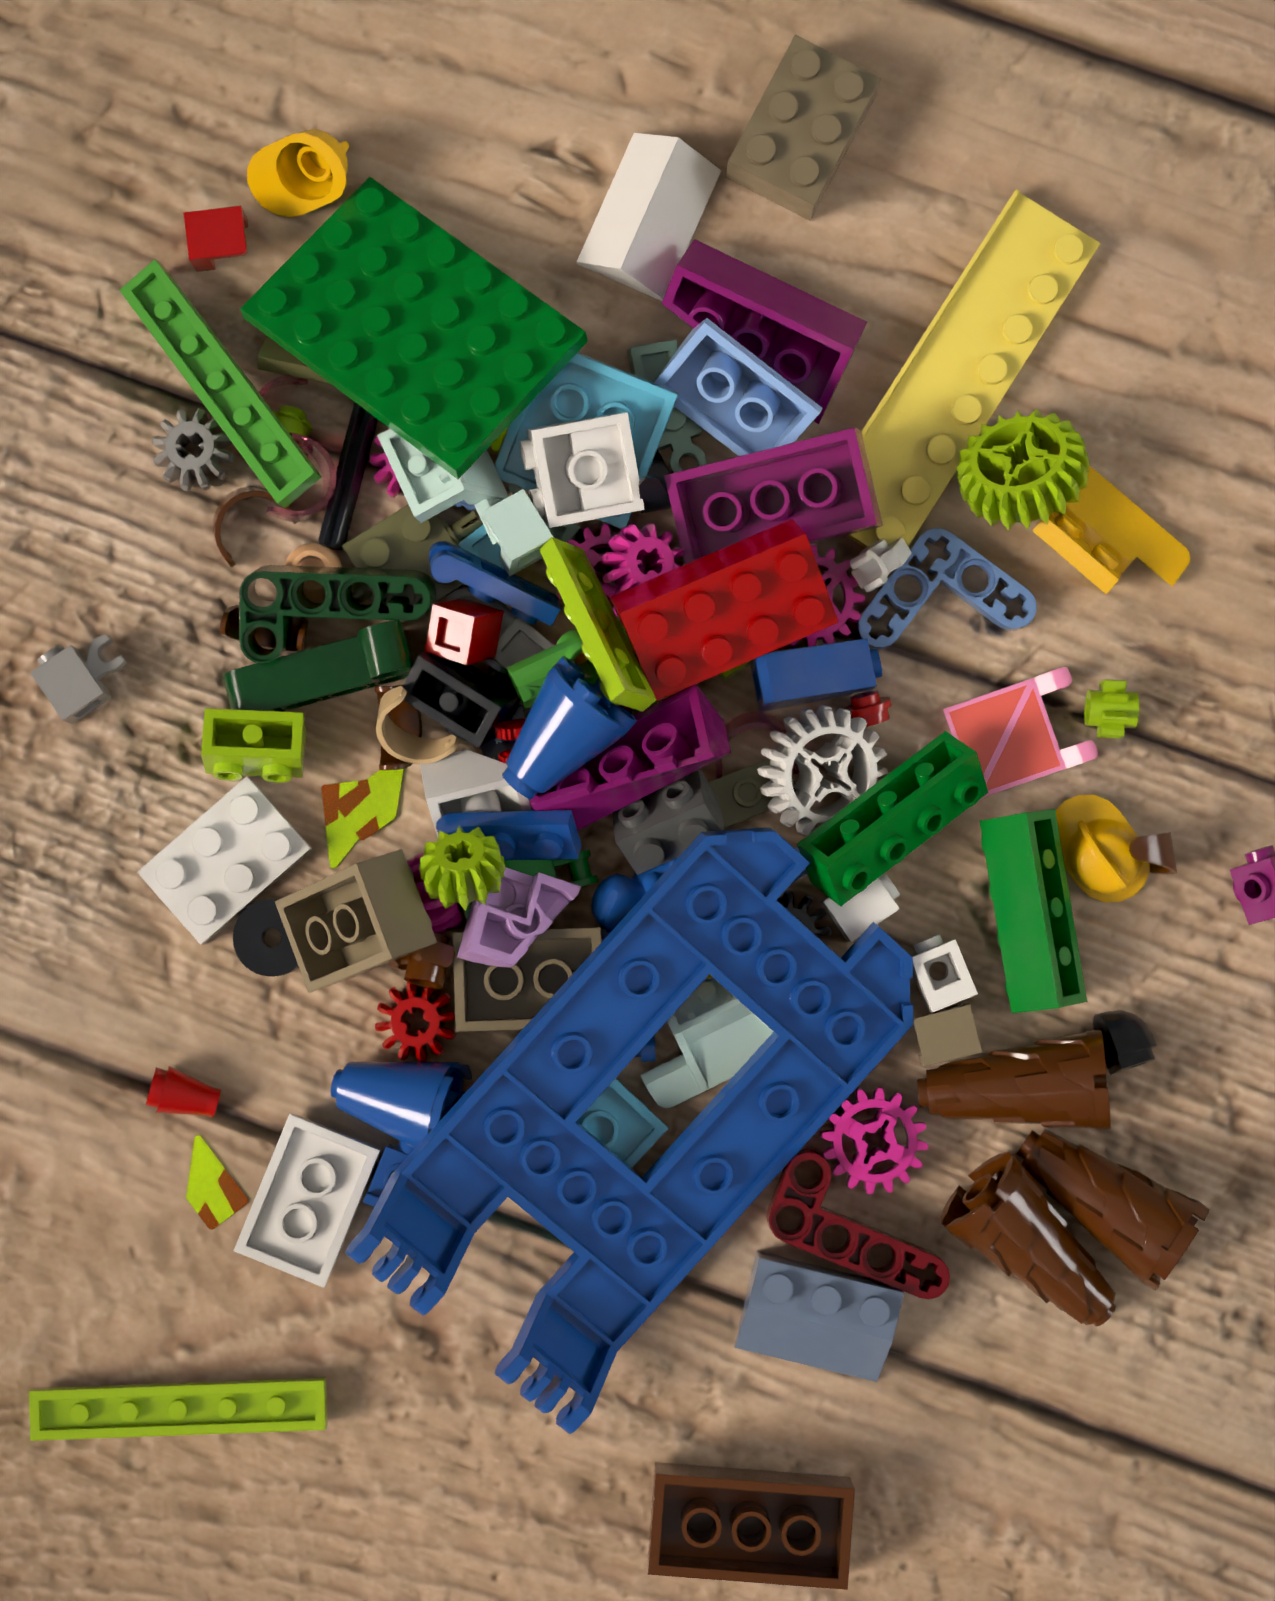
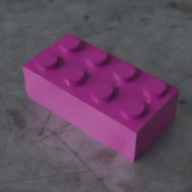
[664,427,883,564]

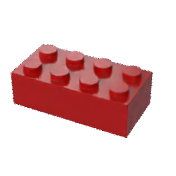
[610,519,839,701]

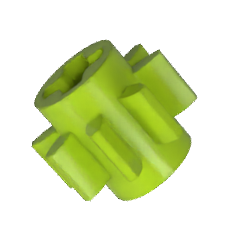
[1084,679,1139,739]

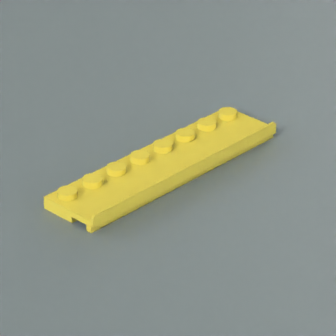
[847,189,1101,548]

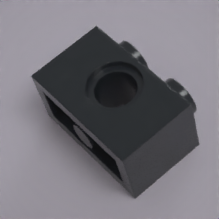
[402,652,519,748]

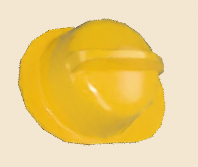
[247,129,349,217]
[1056,794,1150,903]

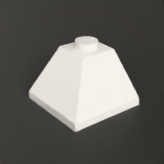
[420,749,532,837]

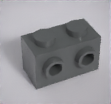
[612,769,724,875]

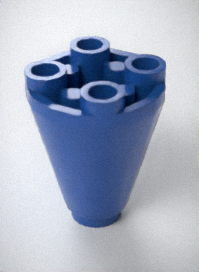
[502,656,637,800]

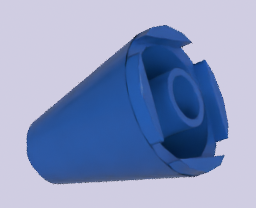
[331,1062,472,1148]

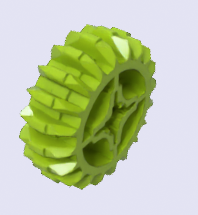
[957,409,1090,531]

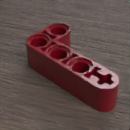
[766,1149,950,1300]

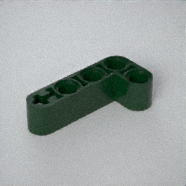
[239,565,436,664]
[222,620,414,712]

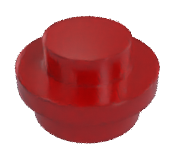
[844,690,892,727]

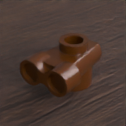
[389,933,455,989]

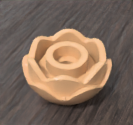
[284,543,342,603]

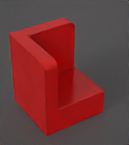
[183,206,248,272]
[425,599,504,665]

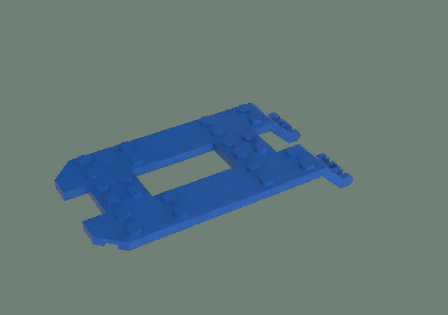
[346,827,913,1434]

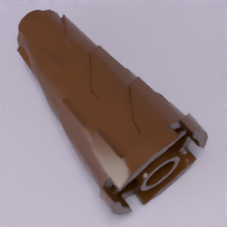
[917,1030,1111,1130]
[1016,1129,1210,1290]
[941,1152,1116,1326]

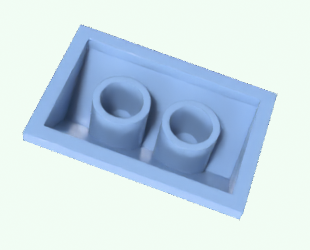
[653,318,822,456]

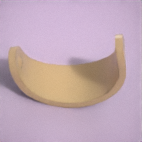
[376,686,460,764]

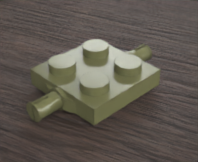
[342,504,482,623]

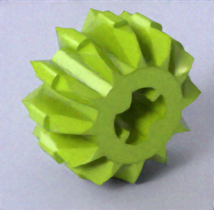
[419,825,506,911]

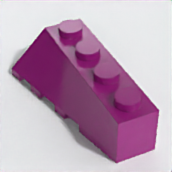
[662,239,868,424]
[529,684,731,830]

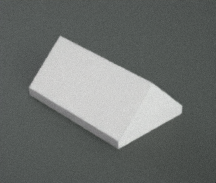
[577,133,721,301]

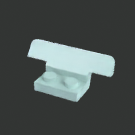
[377,429,509,545]
[640,978,774,1108]

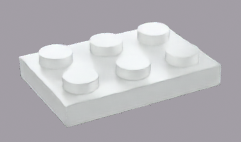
[137,776,312,945]
[234,1113,381,1288]

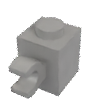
[30,634,127,724]

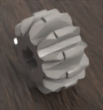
[152,408,235,491]

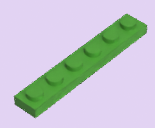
[119,259,322,508]

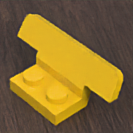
[1032,466,1190,594]

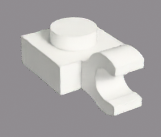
[850,537,912,592]

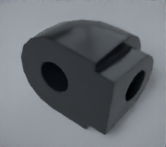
[1093,1010,1157,1075]

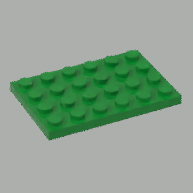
[240,176,588,480]

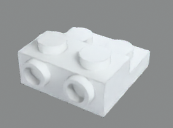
[520,412,645,528]

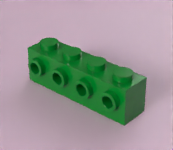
[797,731,988,906]
[979,809,1088,1014]

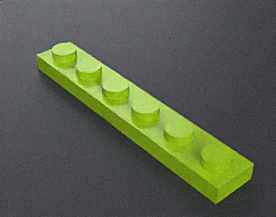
[29,1377,328,1441]

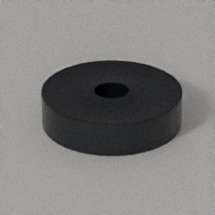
[233,899,299,977]

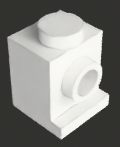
[820,873,900,942]
[911,934,978,1012]

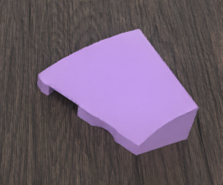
[457,867,581,967]

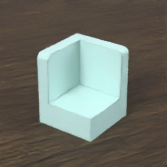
[483,489,553,576]

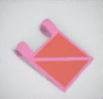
[943,667,1098,798]

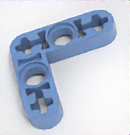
[857,528,1037,650]

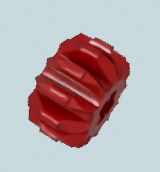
[375,982,457,1062]

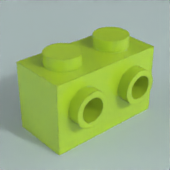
[201,708,306,783]

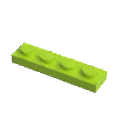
[539,537,656,712]

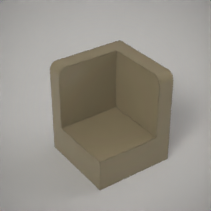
[913,1003,982,1067]

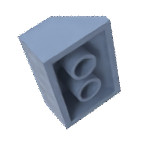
[734,1251,904,1382]

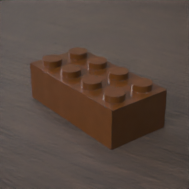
[648,1462,855,1590]

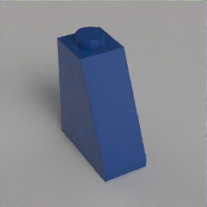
[750,638,882,713]

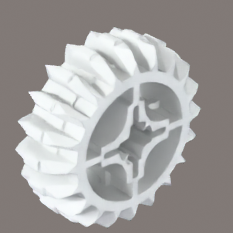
[757,705,889,835]

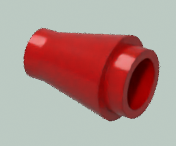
[145,1066,221,1118]

